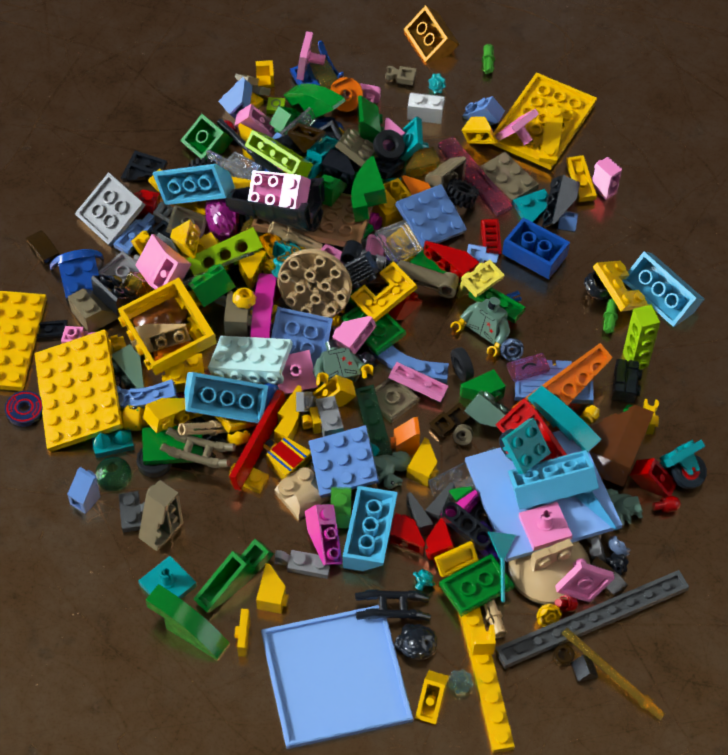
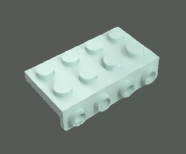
[208,336,293,384]

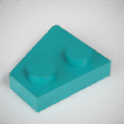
[512,189,549,222]

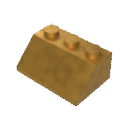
[404,5,459,63]

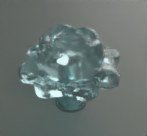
[448,669,473,694]

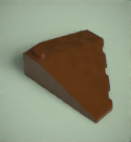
[588,405,654,487]

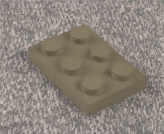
[335,127,374,167]
[478,152,539,205]

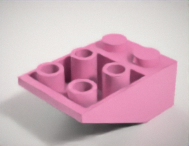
[248,170,311,210]
[136,234,191,289]

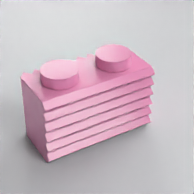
[592,157,622,200]

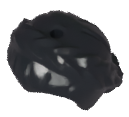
[584,271,612,300]
[394,623,437,660]

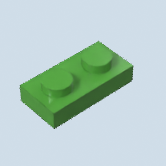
[331,487,351,528]

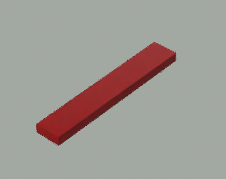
[229,390,287,491]

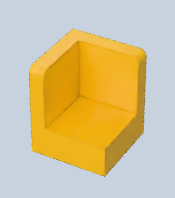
[256,60,274,88]
[471,625,496,655]

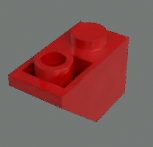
[388,292,423,320]

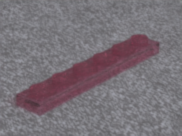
[438,136,512,217]

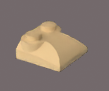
[274,468,330,521]

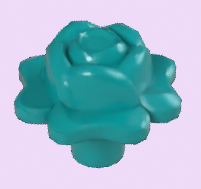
[428,73,446,94]
[413,569,436,591]

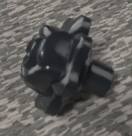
[356,351,377,367]
[606,553,629,576]

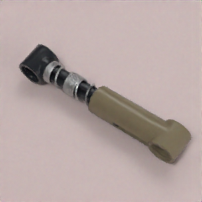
[340,240,459,298]

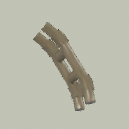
[160,427,236,468]

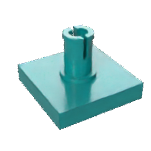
[399,116,429,161]
[138,556,197,599]

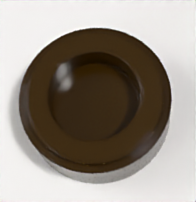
[553,644,575,667]

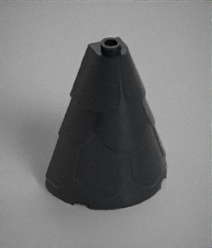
[226,178,325,232]

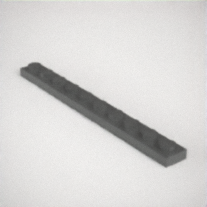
[495,570,689,669]

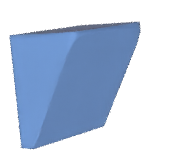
[558,211,578,232]

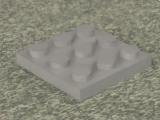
[75,172,146,247]

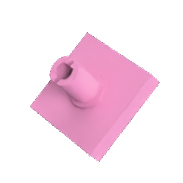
[297,31,326,80]
[495,109,539,145]
[277,350,318,395]
[519,501,573,551]
[555,558,615,602]

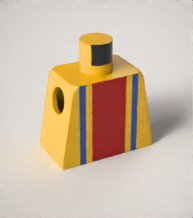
[263,438,312,480]

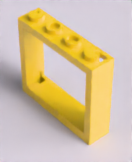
[118,278,217,375]

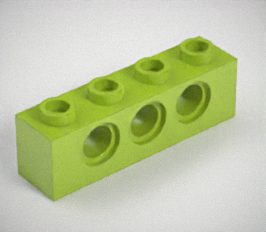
[245,130,314,178]
[186,227,264,277]
[623,304,660,370]

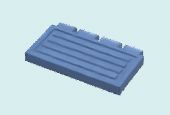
[515,359,594,404]

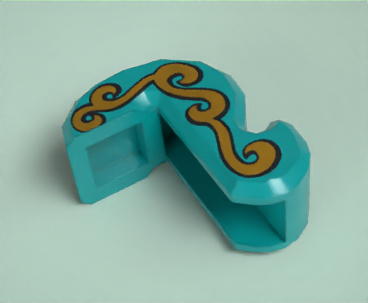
[272,240,301,278]

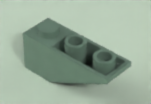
[111,344,144,389]
[465,390,510,427]

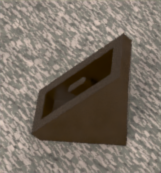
[287,123,326,154]

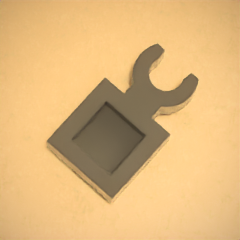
[385,66,416,85]

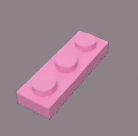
[388,362,449,402]

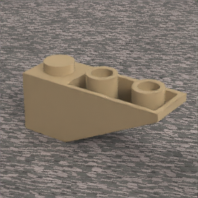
[130,324,191,356]

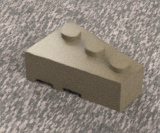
[139,480,183,551]

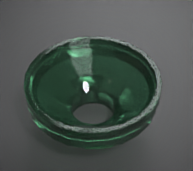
[95,457,132,491]

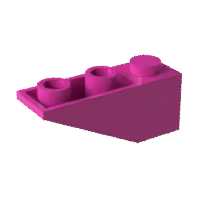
[305,504,343,565]

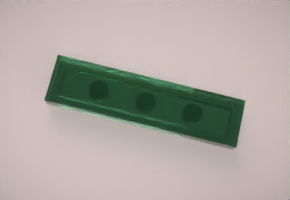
[355,384,393,457]

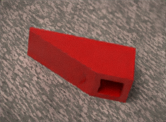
[424,241,479,284]

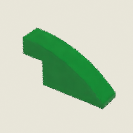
[284,83,346,120]
[351,156,387,222]
[193,539,274,613]
[146,584,230,660]

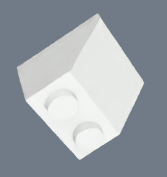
[407,93,445,124]

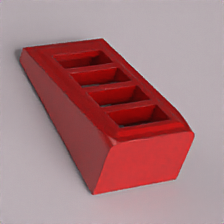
[480,219,502,256]

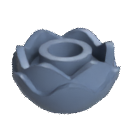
[500,338,524,361]
[608,535,631,557]

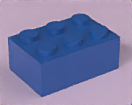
[502,217,570,279]

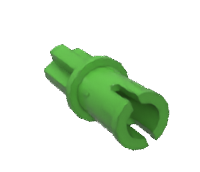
[482,44,495,75]
[603,299,618,334]

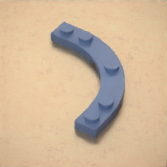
[369,295,449,383]
[116,379,178,409]

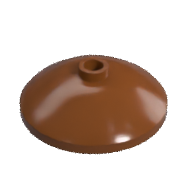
[132,296,187,327]

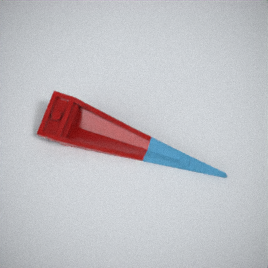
[495,398,617,530]

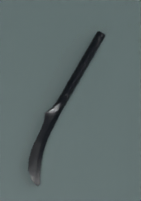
[217,119,285,173]

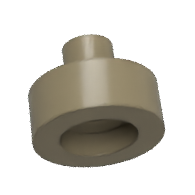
[453,424,473,445]

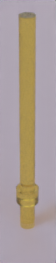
[561,628,665,720]

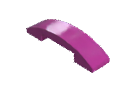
[250,273,278,338]

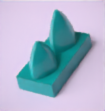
[92,430,135,458]

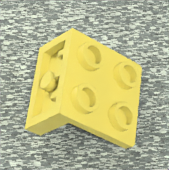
[456,260,505,299]

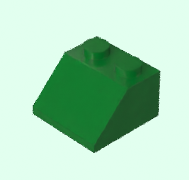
[358,96,384,143]
[180,114,233,160]
[189,264,236,307]

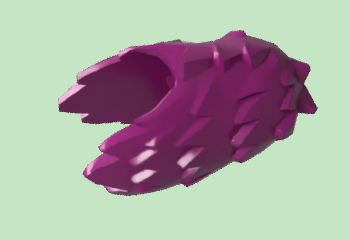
[205,198,240,242]

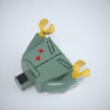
[450,297,510,357]
[313,340,374,386]

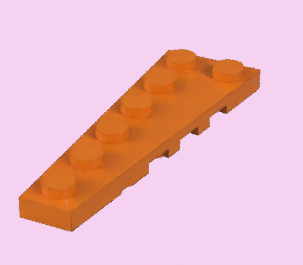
[512,343,613,426]

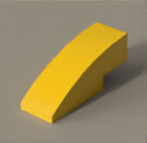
[274,385,302,443]

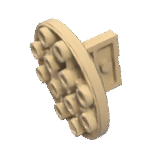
[277,249,352,318]
[508,539,590,605]

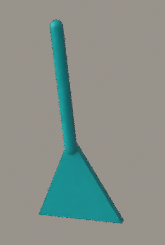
[488,532,516,603]

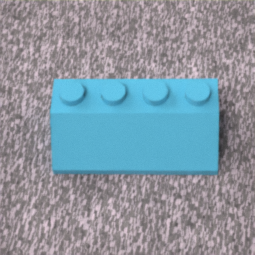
[152,164,235,205]
[622,252,705,327]
[184,372,268,423]
[508,450,599,510]
[343,486,398,571]

